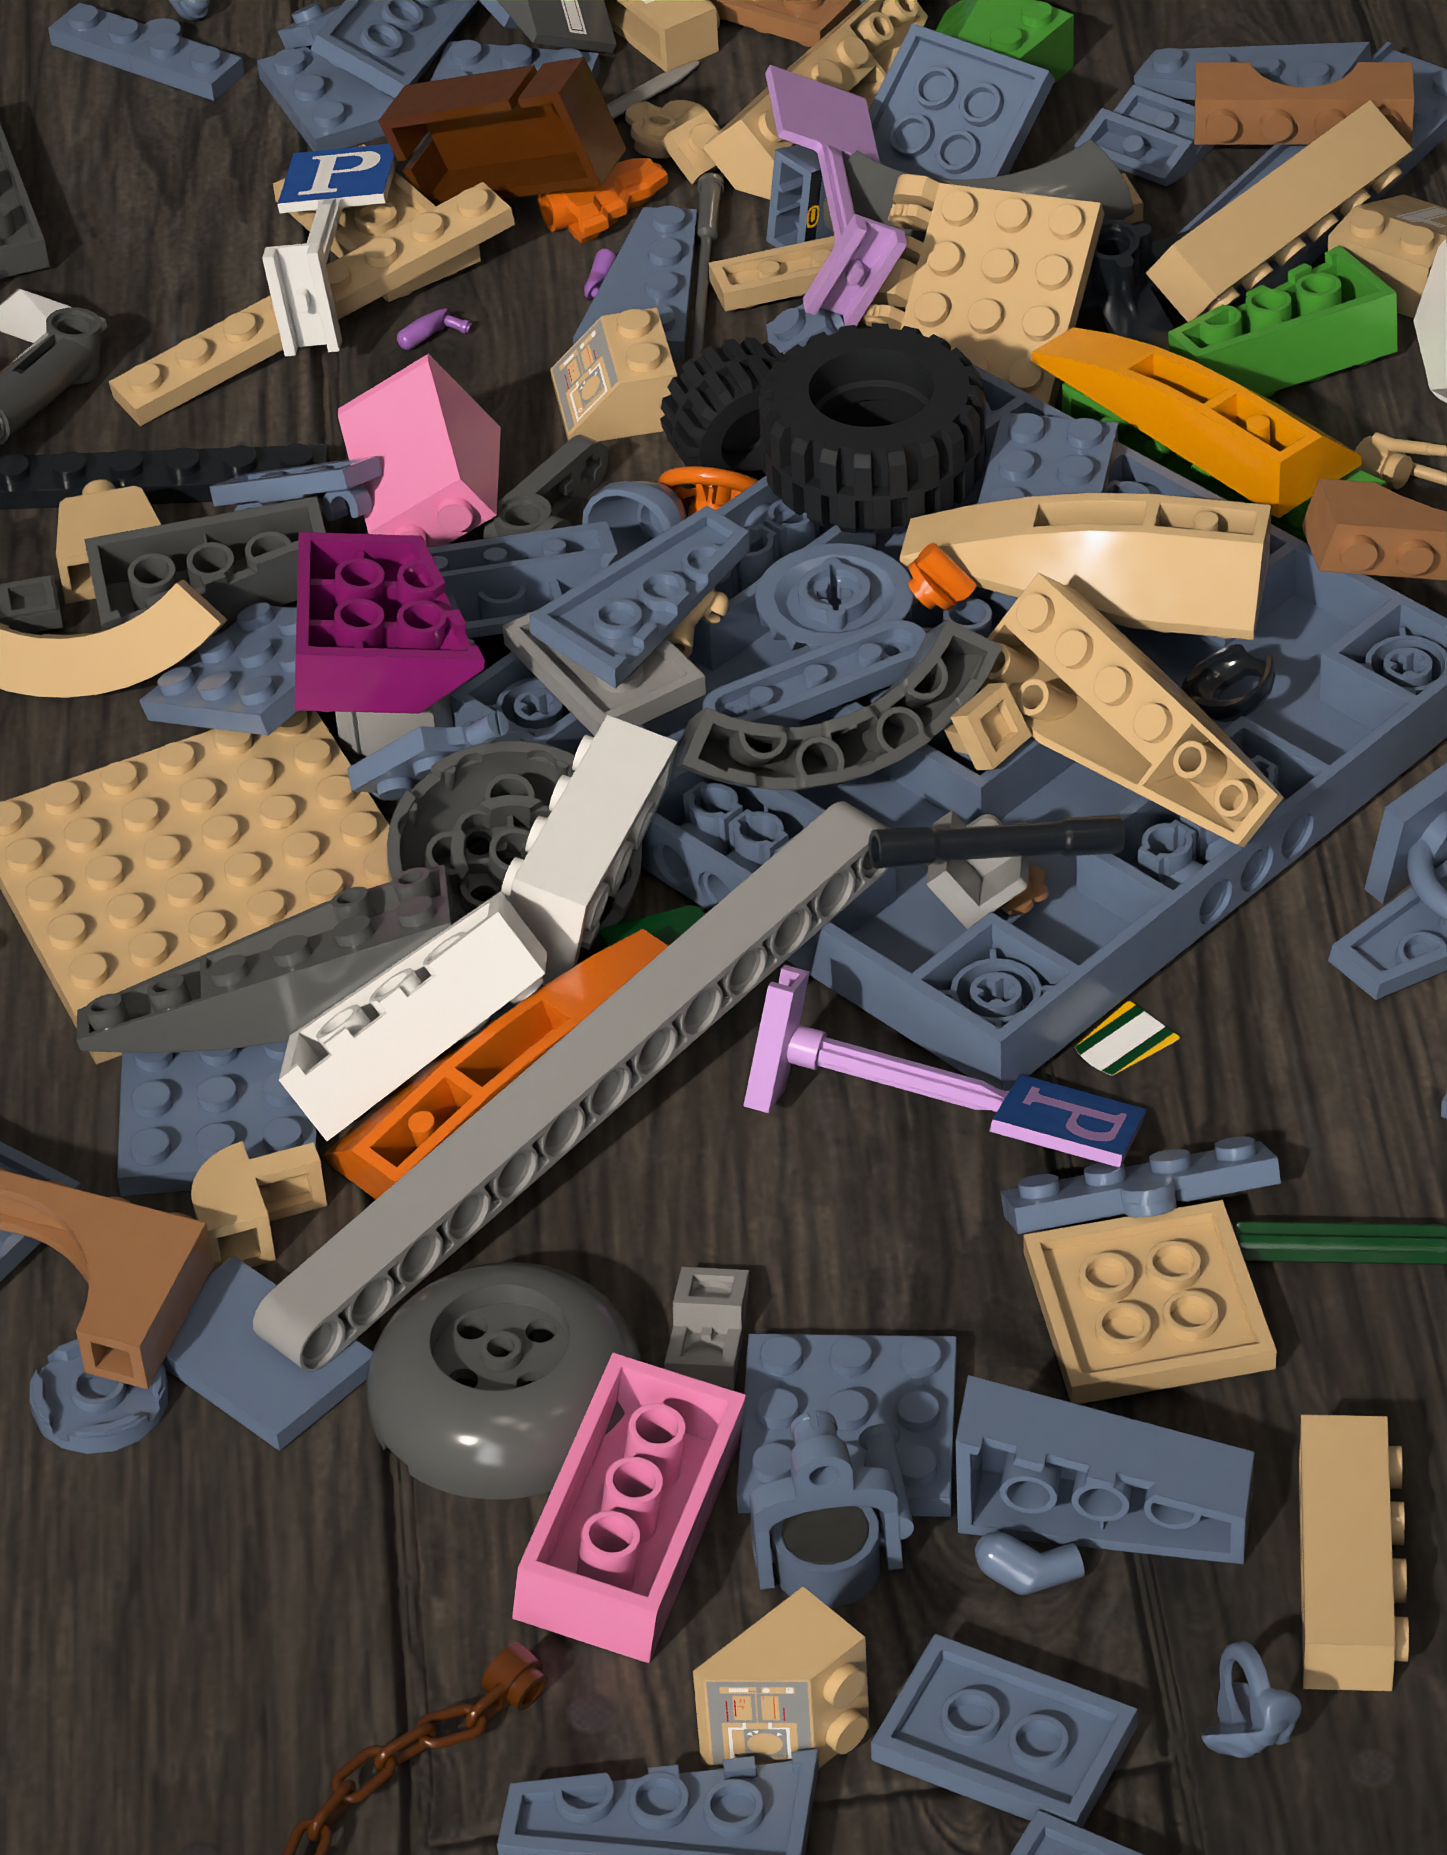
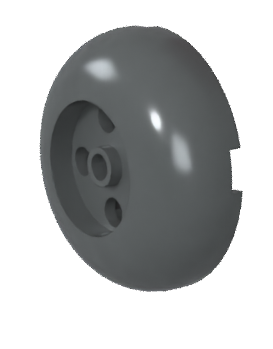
[387,741,642,959]
[367,1262,642,1500]

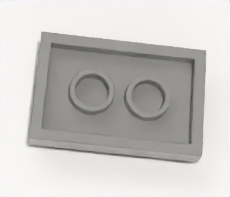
[502,610,706,736]

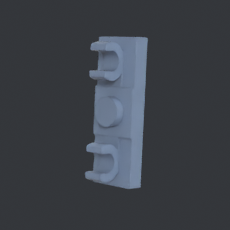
[209,456,383,521]

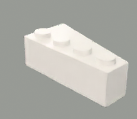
[501,715,678,985]
[279,891,547,1141]

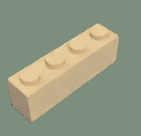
[1299,1415,1409,1691]

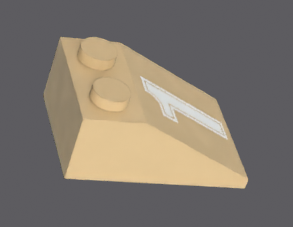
[1328,194,1447,318]

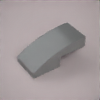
[664,1267,749,1390]

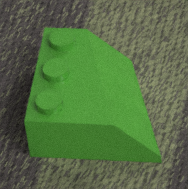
[935,0,1074,83]

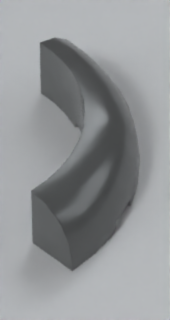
[823,139,1134,242]
[675,619,1003,790]

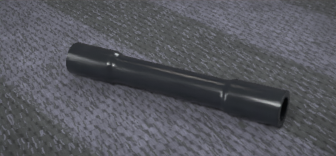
[868,815,1125,869]

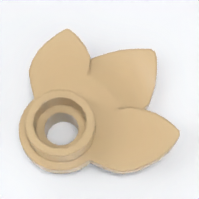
[625,100,708,158]

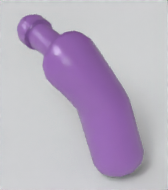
[584,249,617,301]
[397,308,473,350]

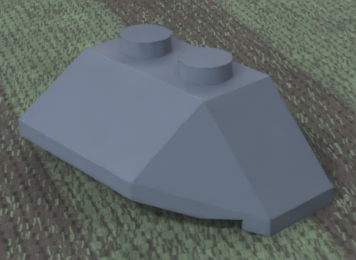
[428,521,619,639]

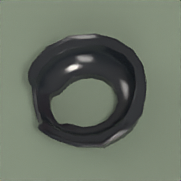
[1181,644,1275,722]

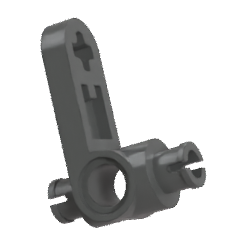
[471,435,608,539]

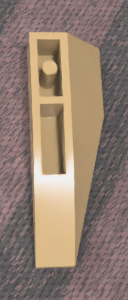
[702,0,928,200]
[900,493,1271,640]
[981,572,1284,848]

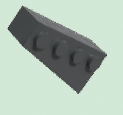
[84,496,326,631]

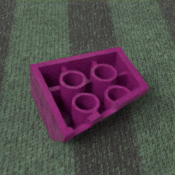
[294,532,485,714]

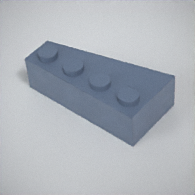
[955,1375,1254,1564]

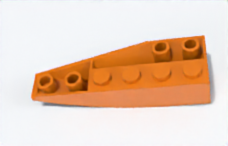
[323,929,668,1199]

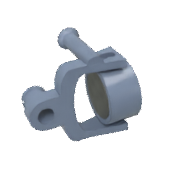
[749,1410,914,1608]

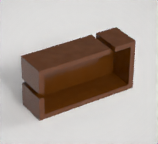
[378,57,626,206]

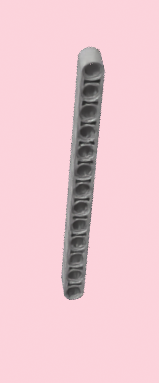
[253,801,890,1372]

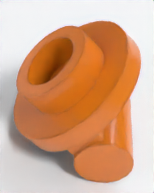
[908,542,977,611]

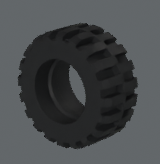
[759,323,986,534]

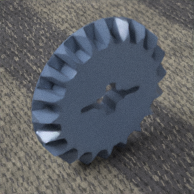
[755,543,914,651]

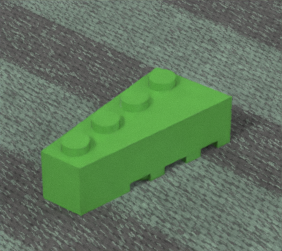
[1168,245,1398,397]

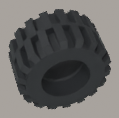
[660,337,784,480]

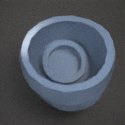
[582,481,687,559]

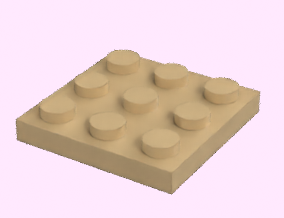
[1023,1200,1277,1404]

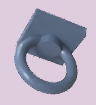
[1364,763,1447,921]

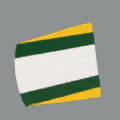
[1075,1001,1180,1076]

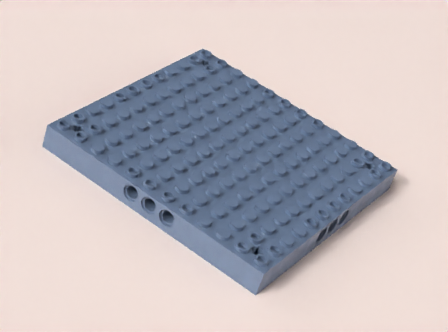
[450,364,1447,1091]

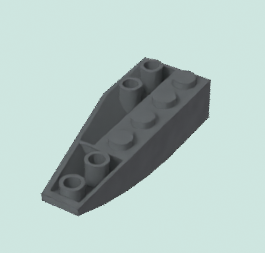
[76,865,460,1053]

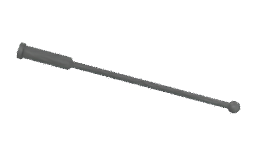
[691,173,724,362]

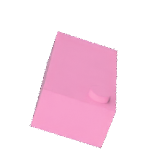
[512,1353,747,1663]

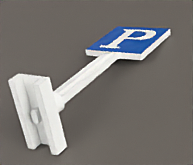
[262,144,397,356]

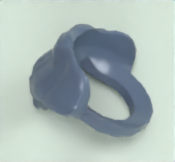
[1200,1641,1301,1758]

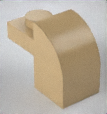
[191,1141,327,1273]

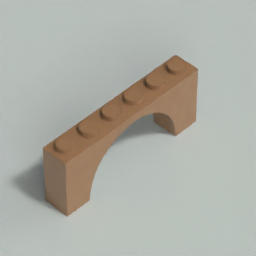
[0,1167,214,1389]

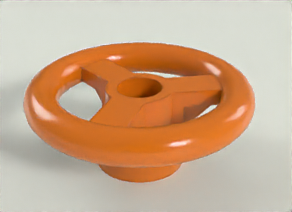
[658,466,759,517]

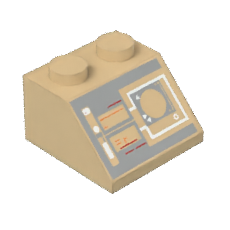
[550,307,677,441]
[693,1587,870,1770]

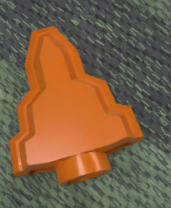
[538,158,668,244]

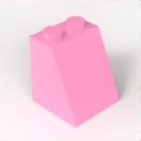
[338,353,501,547]

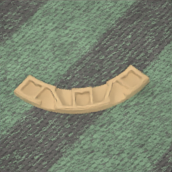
[0,579,227,698]

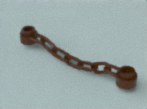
[283,1642,548,1855]

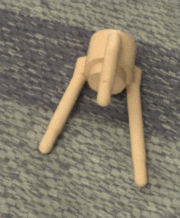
[1355,432,1447,490]

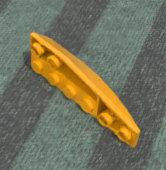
[1032,327,1362,518]

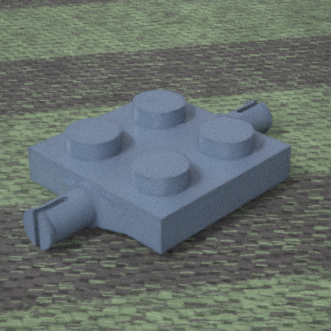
[348,711,521,806]

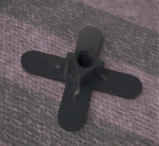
[1077,213,1195,351]

